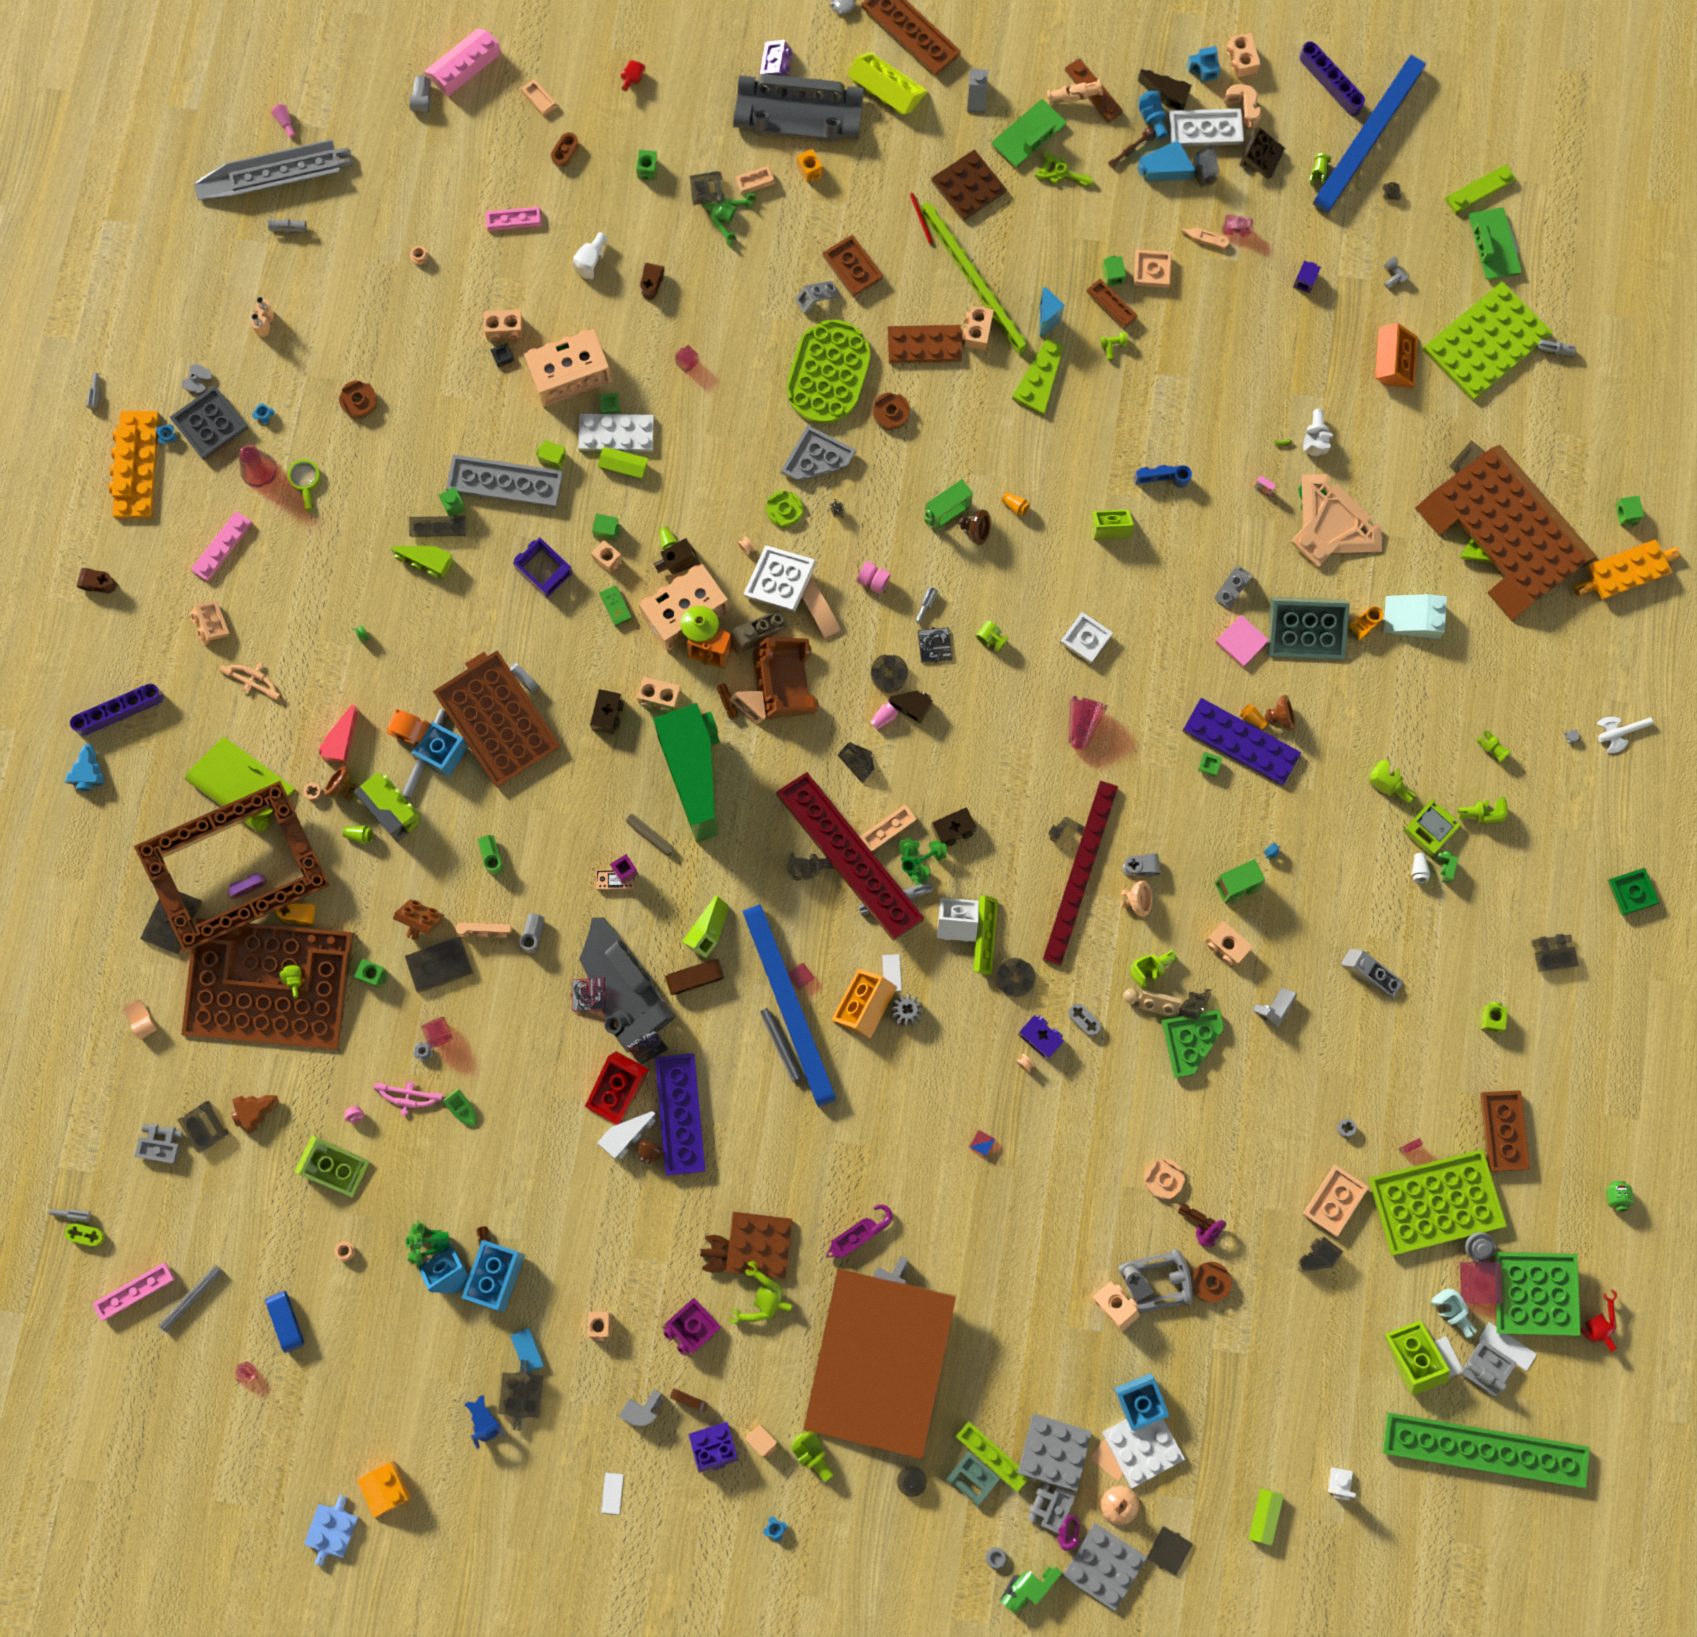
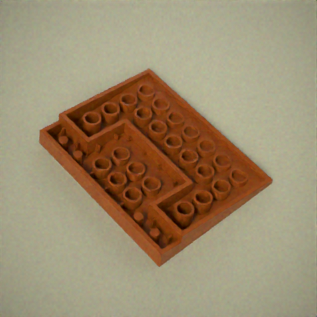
[181,918,354,1049]
[803,1269,956,1459]

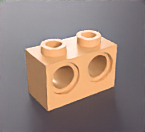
[1226,33,1260,78]
[962,306,993,351]
[483,309,523,341]
[637,677,681,713]

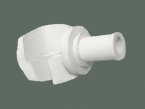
[573,232,608,279]
[1303,409,1333,456]

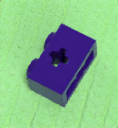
[1018,1015,1064,1060]

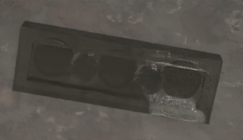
[409,516,466,537]

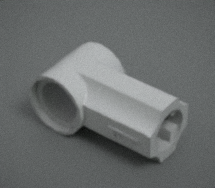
[410,75,431,112]
[520,914,545,955]

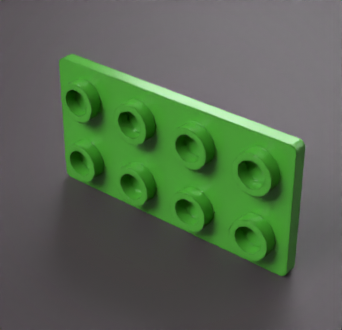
[991,99,1066,168]
[1468,207,1521,280]

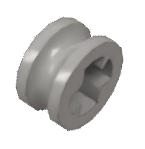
[1337,1119,1356,1137]

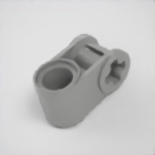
[1122,854,1161,877]
[1120,1262,1153,1302]

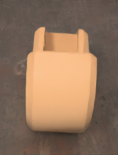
[1224,84,1261,128]

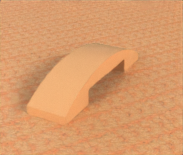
[801,577,841,639]

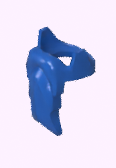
[465,1395,505,1449]

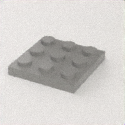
[1017,1414,1091,1492]
[1062,1522,1147,1611]

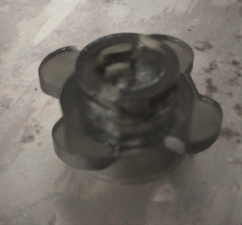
[1382,182,1401,200]
[830,498,845,519]

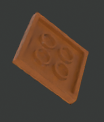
[725,1212,792,1279]

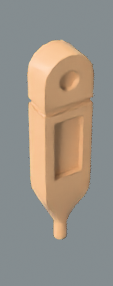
[1181,228,1229,250]

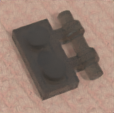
[1532,934,1579,972]

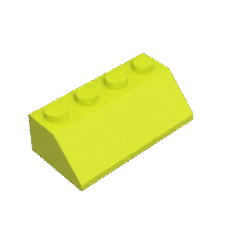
[847,52,927,114]

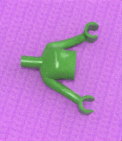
[701,193,756,247]

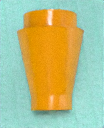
[1002,492,1030,516]
[1239,704,1268,730]

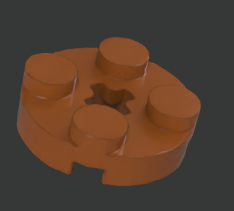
[339,380,377,419]
[873,392,909,430]
[1191,1262,1232,1302]

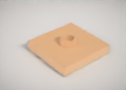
[1133,250,1172,288]

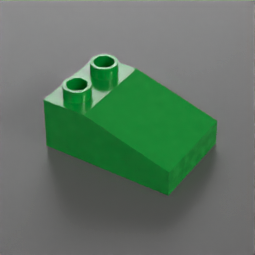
[653,703,720,843]

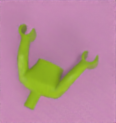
[729,1261,792,1324]

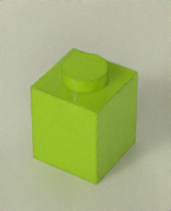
[536,440,567,470]

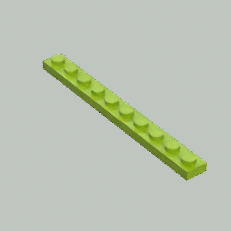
[921,201,1027,355]

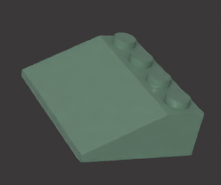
[1269,597,1350,659]

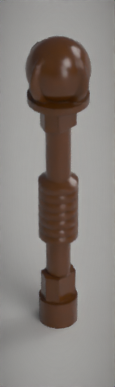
[1108,127,1156,168]

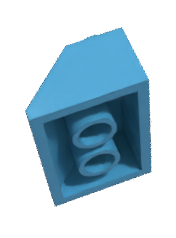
[461,1240,525,1313]

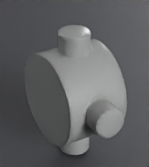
[1564,729,1581,744]

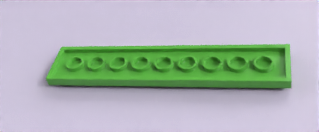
[1382,1412,1590,1488]

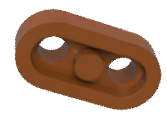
[551,132,579,167]

